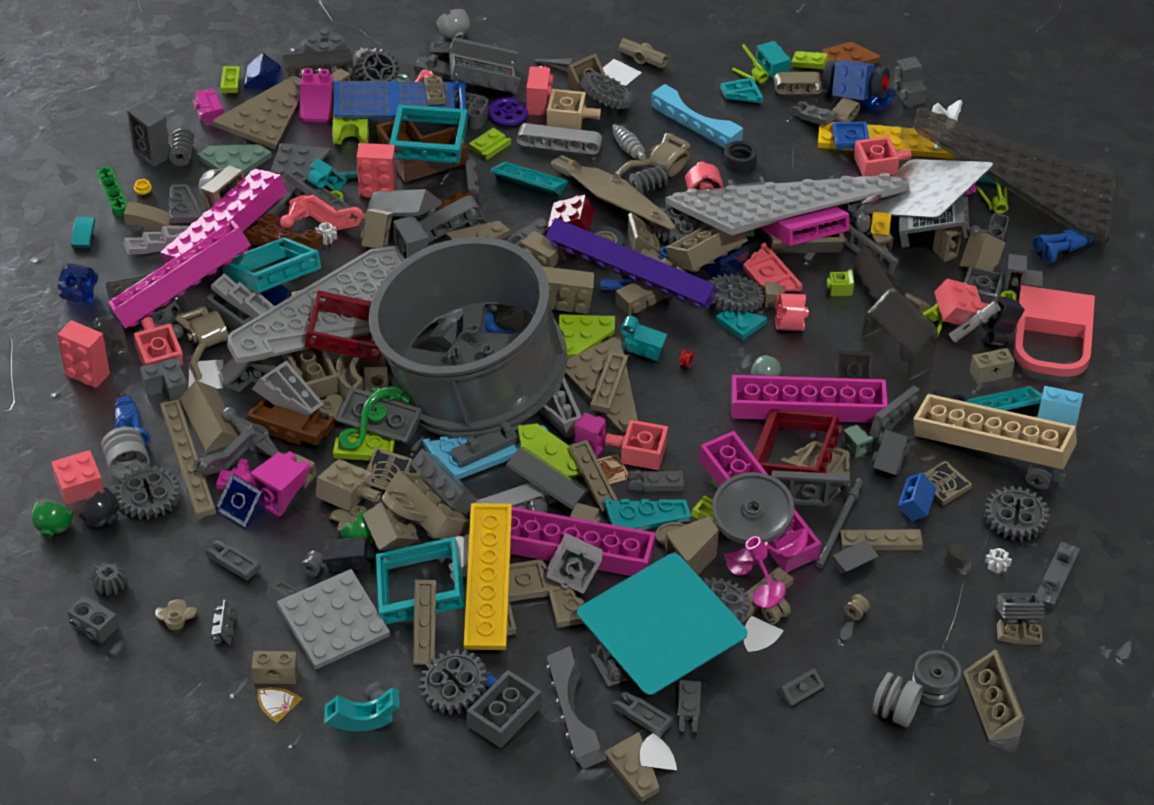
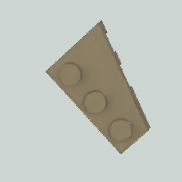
[445,221,510,240]
[605,732,659,802]

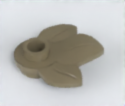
[318,394,345,422]
[329,505,367,532]
[155,599,197,630]

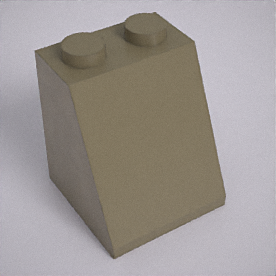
[664,516,720,575]

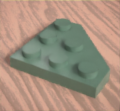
[197,144,272,175]

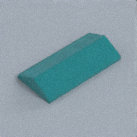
[491,162,568,196]
[967,386,1042,411]

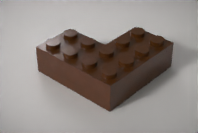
[377,120,468,182]

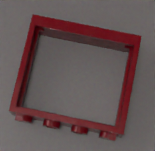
[304,290,381,362]
[753,409,842,476]

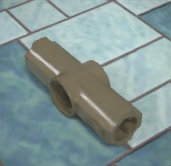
[619,38,668,69]

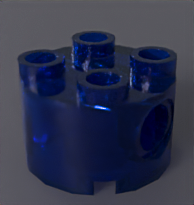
[58,263,99,303]

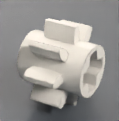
[315,222,337,245]
[985,548,1012,573]

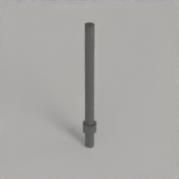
[815,478,863,568]

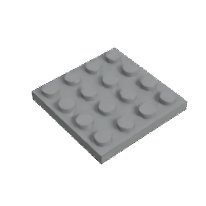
[277,569,390,670]

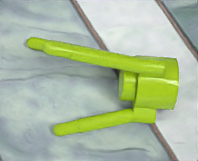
[732,44,769,84]
[976,176,1009,214]
[912,303,944,340]

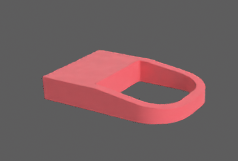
[1013,285,1095,377]

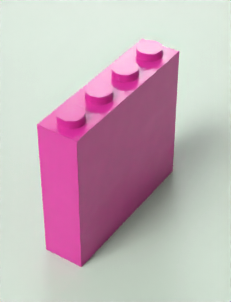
[758,206,849,246]

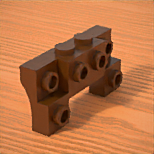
[245,213,323,259]
[247,397,335,445]

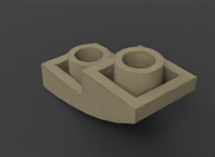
[424,75,445,105]
[997,619,1043,645]

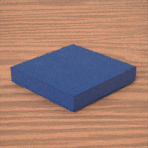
[832,122,870,149]

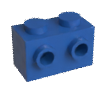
[898,472,937,521]

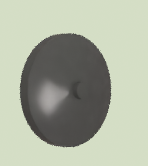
[712,472,794,544]

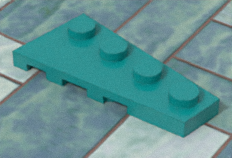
[603,499,691,530]

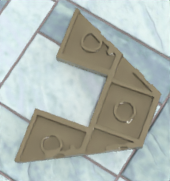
[507,559,584,635]

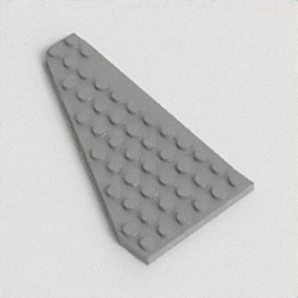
[666,173,909,235]
[227,246,406,364]

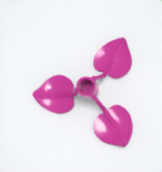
[725,527,808,609]

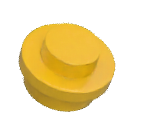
[134,179,152,195]

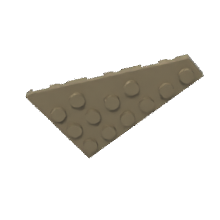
[212,76,301,149]
[564,335,638,436]

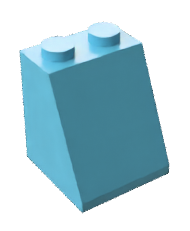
[1037,386,1083,426]

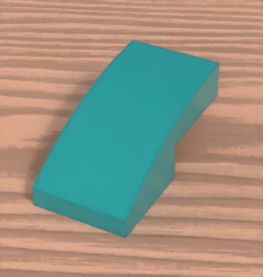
[71,217,95,248]

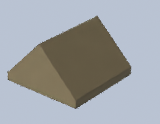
[567,53,606,95]
[628,213,661,253]
[959,232,1006,272]

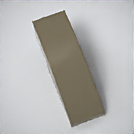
[124,202,183,232]

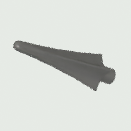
[535,57,575,72]

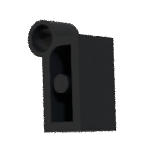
[982,296,1025,346]
[324,536,378,572]

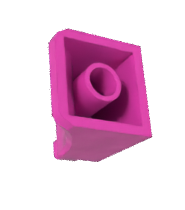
[299,68,334,123]
[251,451,311,517]

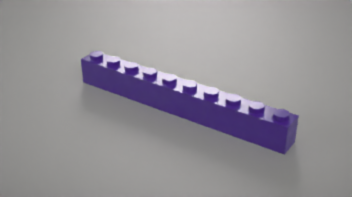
[545,218,718,309]

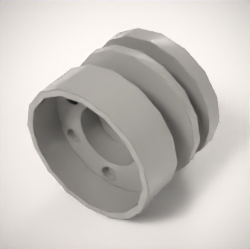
[101,427,150,479]
[872,672,923,727]

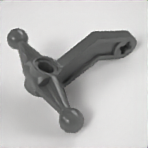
[199,407,286,475]

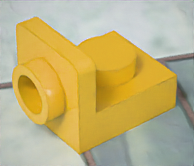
[871,212,891,235]

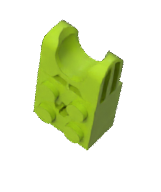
[332,114,369,145]

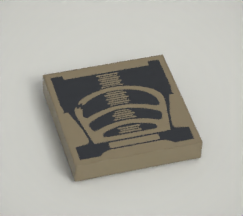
[366,447,413,492]
[924,461,972,506]

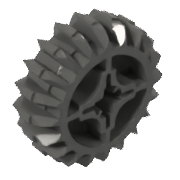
[355,48,400,81]

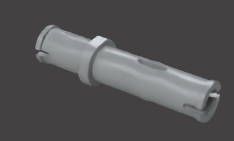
[949,301,1001,343]

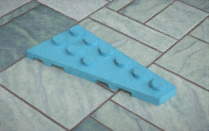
[422,425,548,479]

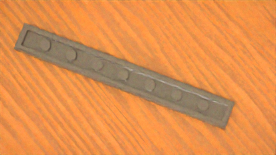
[160,399,216,518]

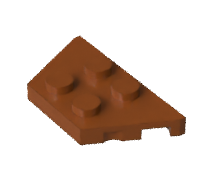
[822,42,881,71]

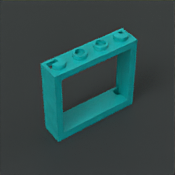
[389,104,468,163]
[222,237,322,293]
[376,537,465,625]

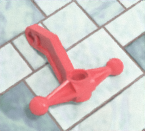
[280,195,364,230]

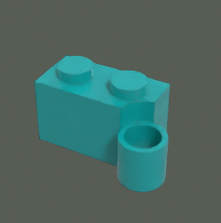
[307,158,348,191]
[621,316,667,361]

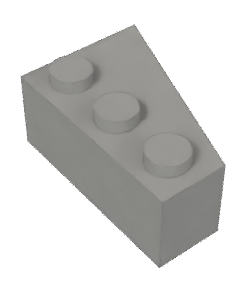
[252,360,324,418]
[539,378,582,438]

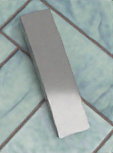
[123,226,190,255]
[211,274,274,318]

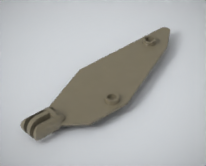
[551,155,675,230]

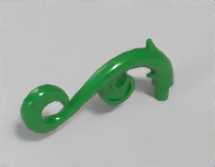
[339,386,412,451]

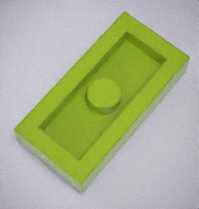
[791,51,828,69]
[221,66,241,93]

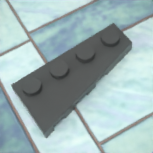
[869,386,920,449]

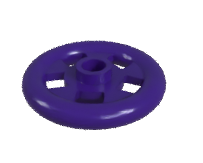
[488,97,529,126]

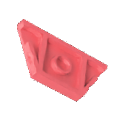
[743,243,803,291]

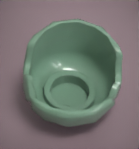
[751,355,782,376]

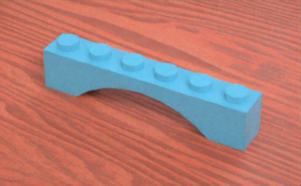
[651,84,743,148]

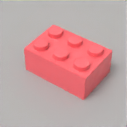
[357,143,396,198]
[57,320,110,388]

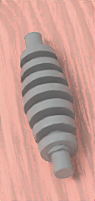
[612,124,646,160]

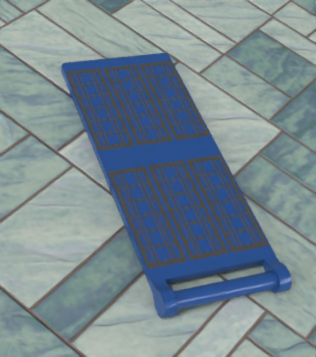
[334,81,469,120]

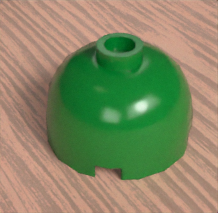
[32,502,74,538]
[340,509,376,545]

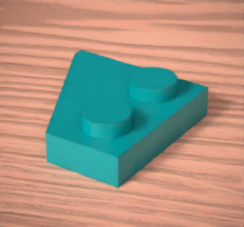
[720,78,763,103]
[716,309,767,340]

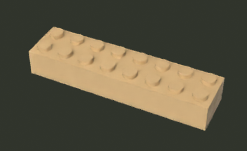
[913,394,1077,469]

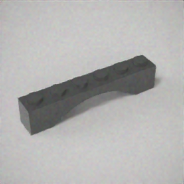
[546,647,607,769]

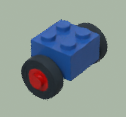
[822,60,890,100]

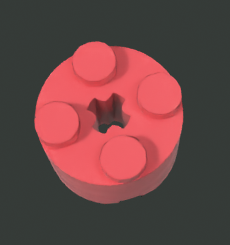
[685,162,723,190]
[775,293,809,331]

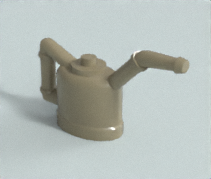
[614,133,690,177]
[175,307,229,380]

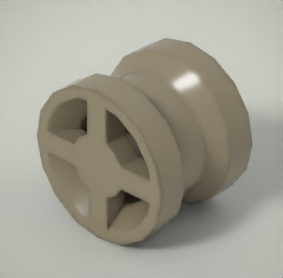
[844,594,870,620]

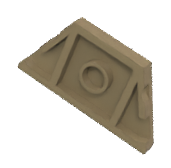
[780,441,850,487]

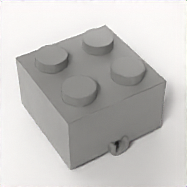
[547,533,603,594]

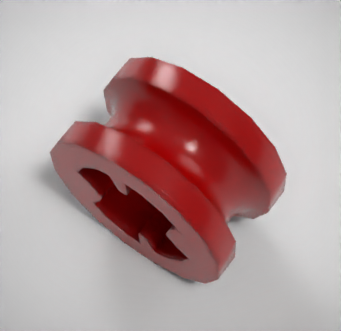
[679,349,694,368]

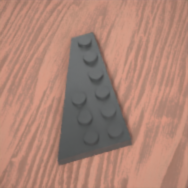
[260,143,331,217]

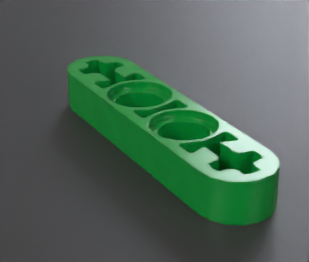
[97,166,127,216]

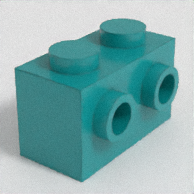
[756,41,791,78]

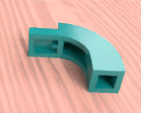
[325,687,400,731]

